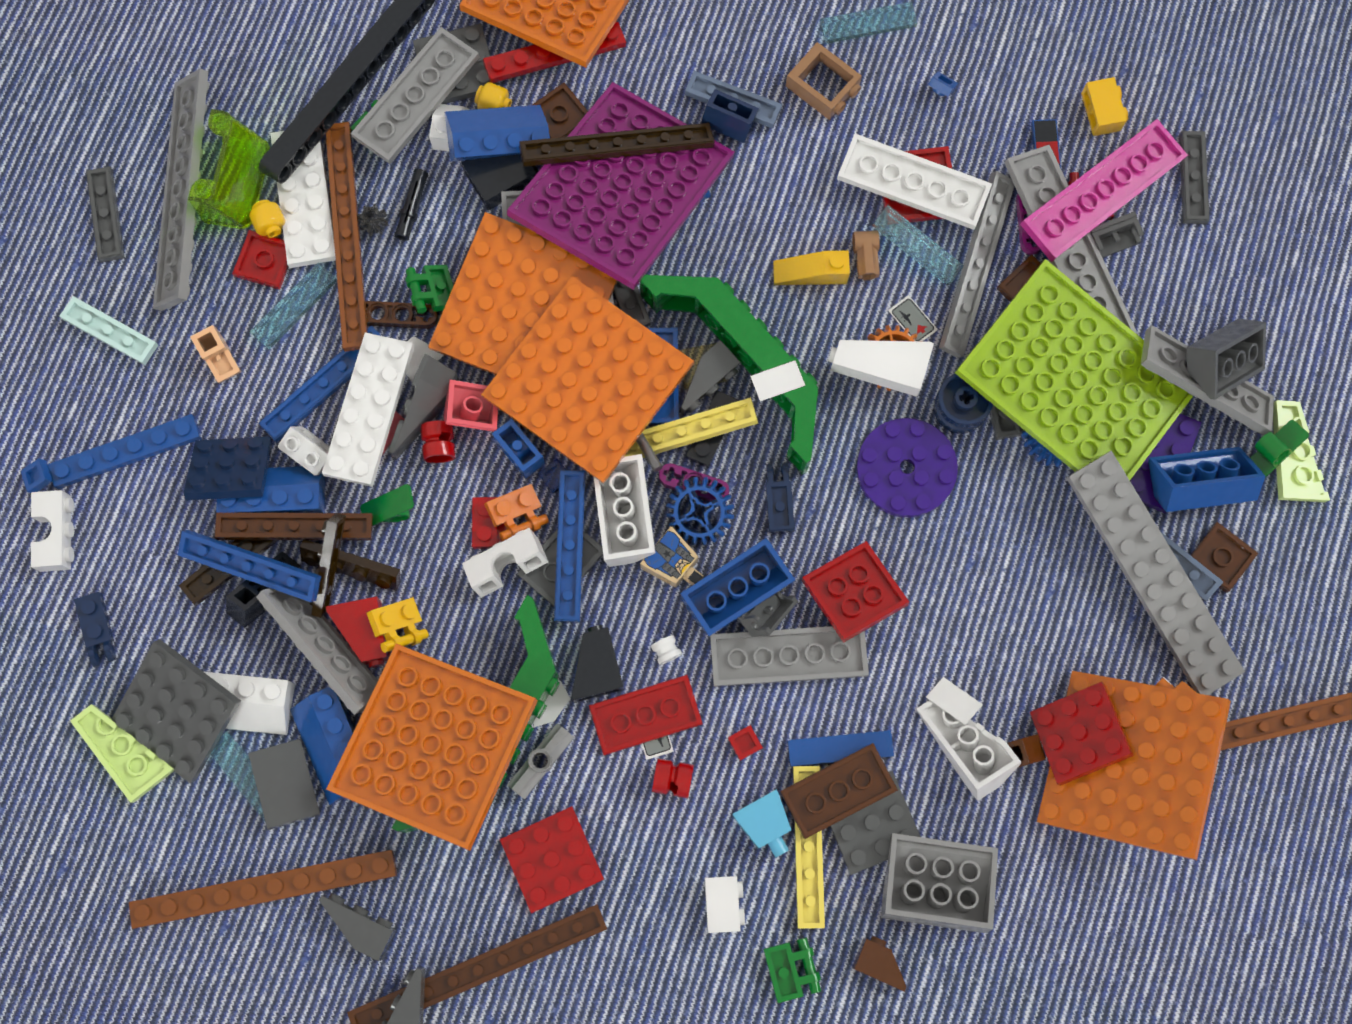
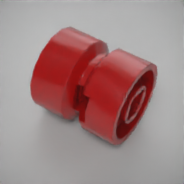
[421,420,456,463]
[652,758,694,799]

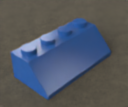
[444,105,550,162]
[1148,447,1265,512]
[216,466,325,513]
[680,538,795,637]
[290,687,355,805]

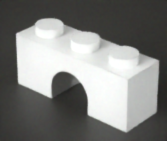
[31,490,74,572]
[462,528,548,598]

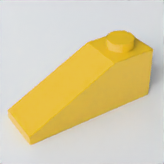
[773,250,850,285]

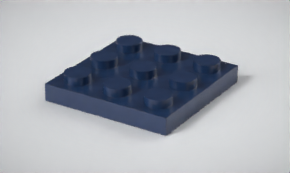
[183,436,272,501]

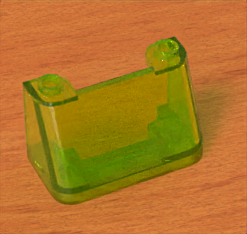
[188,109,270,229]

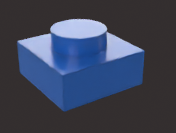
[928,72,959,97]
[20,458,53,493]

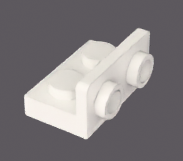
[278,426,330,475]

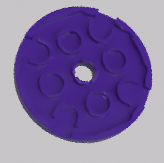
[856,418,958,518]

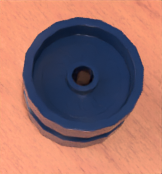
[933,373,993,434]

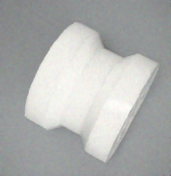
[651,635,682,665]

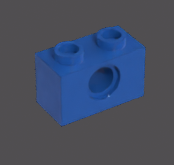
[492,418,545,479]

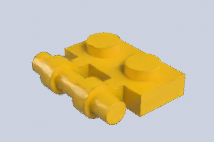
[366,597,429,653]

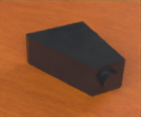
[461,154,539,211]
[572,625,624,703]

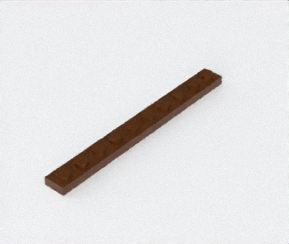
[347,904,608,1024]

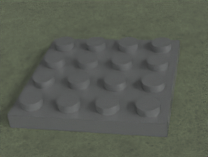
[112,639,241,784]

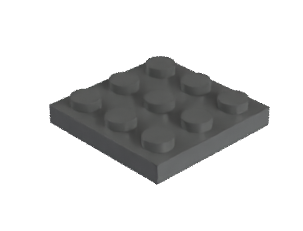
[412,23,498,104]
[830,771,921,875]

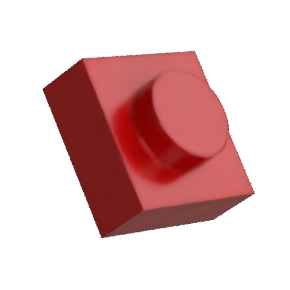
[727,725,763,761]

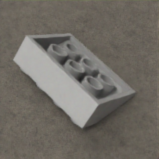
[881,833,998,933]

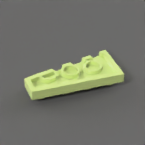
[1273,400,1330,502]
[70,704,174,803]

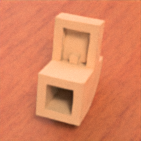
[190,325,241,384]

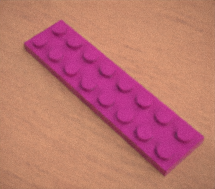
[1020,119,1188,262]

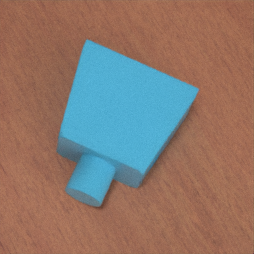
[732,789,791,858]

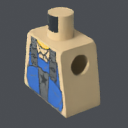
[640,526,704,588]

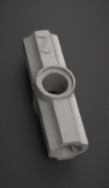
[507,723,575,799]

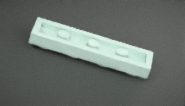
[59,296,158,365]

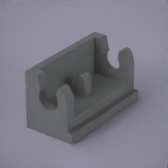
[1091,211,1144,258]
[738,587,798,637]

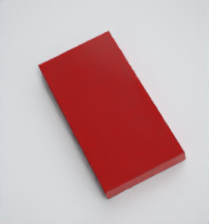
[589,675,703,756]

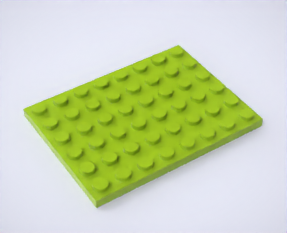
[954,259,1194,480]

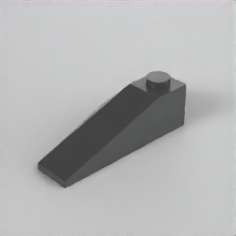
[388,354,459,460]

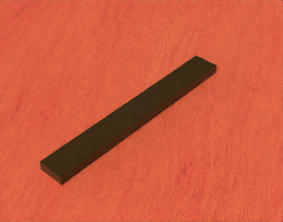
[519,123,715,167]

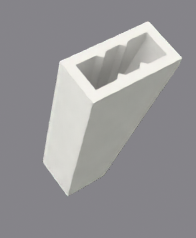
[828,340,934,397]

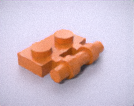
[484,484,549,541]

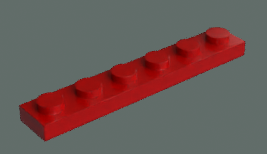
[483,22,626,83]

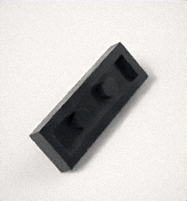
[686,390,740,468]

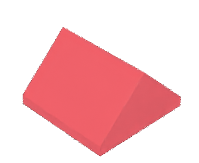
[443,380,498,432]

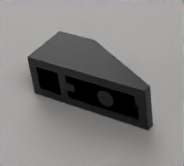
[226,551,301,628]

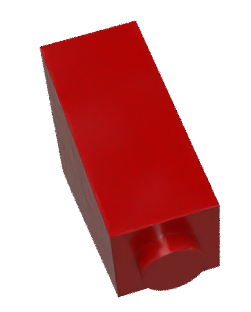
[326,596,390,668]

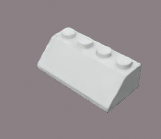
[594,454,656,567]
[204,672,295,735]

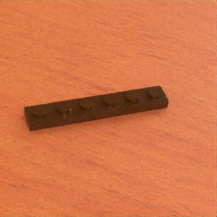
[215,512,373,540]

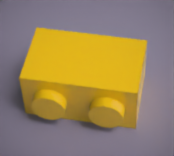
[1081,77,1128,136]

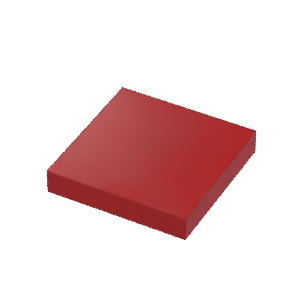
[232,230,289,290]

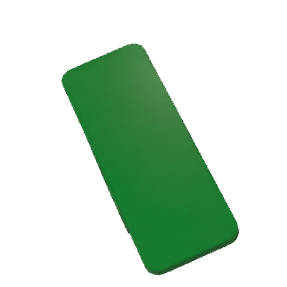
[1250,420,1309,478]
[360,484,414,526]

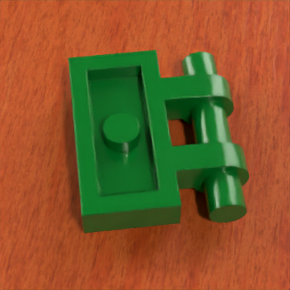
[405,265,453,313]
[763,937,821,1003]

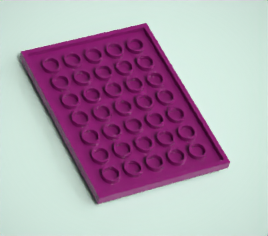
[507,82,735,290]

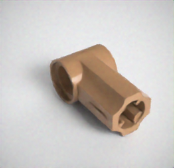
[852,230,880,280]

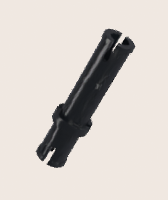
[394,169,429,241]

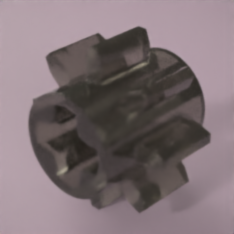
[357,204,389,236]

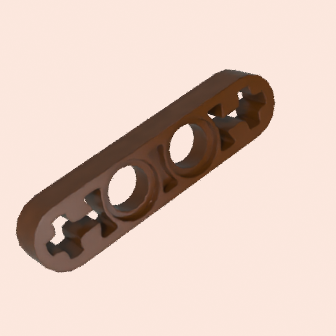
[365,301,439,329]

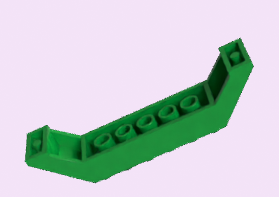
[640,275,818,475]
[392,595,560,833]

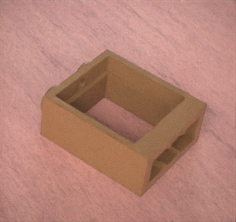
[785,42,862,120]

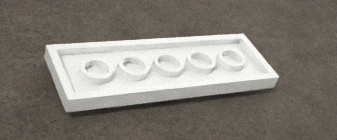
[270,131,336,268]
[837,134,992,230]
[322,333,415,487]

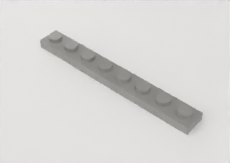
[939,171,1015,358]

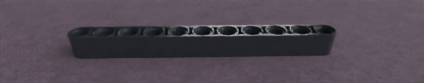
[259,0,435,184]

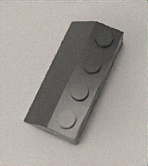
[1185,318,1266,400]

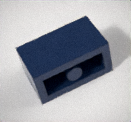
[701,89,759,143]

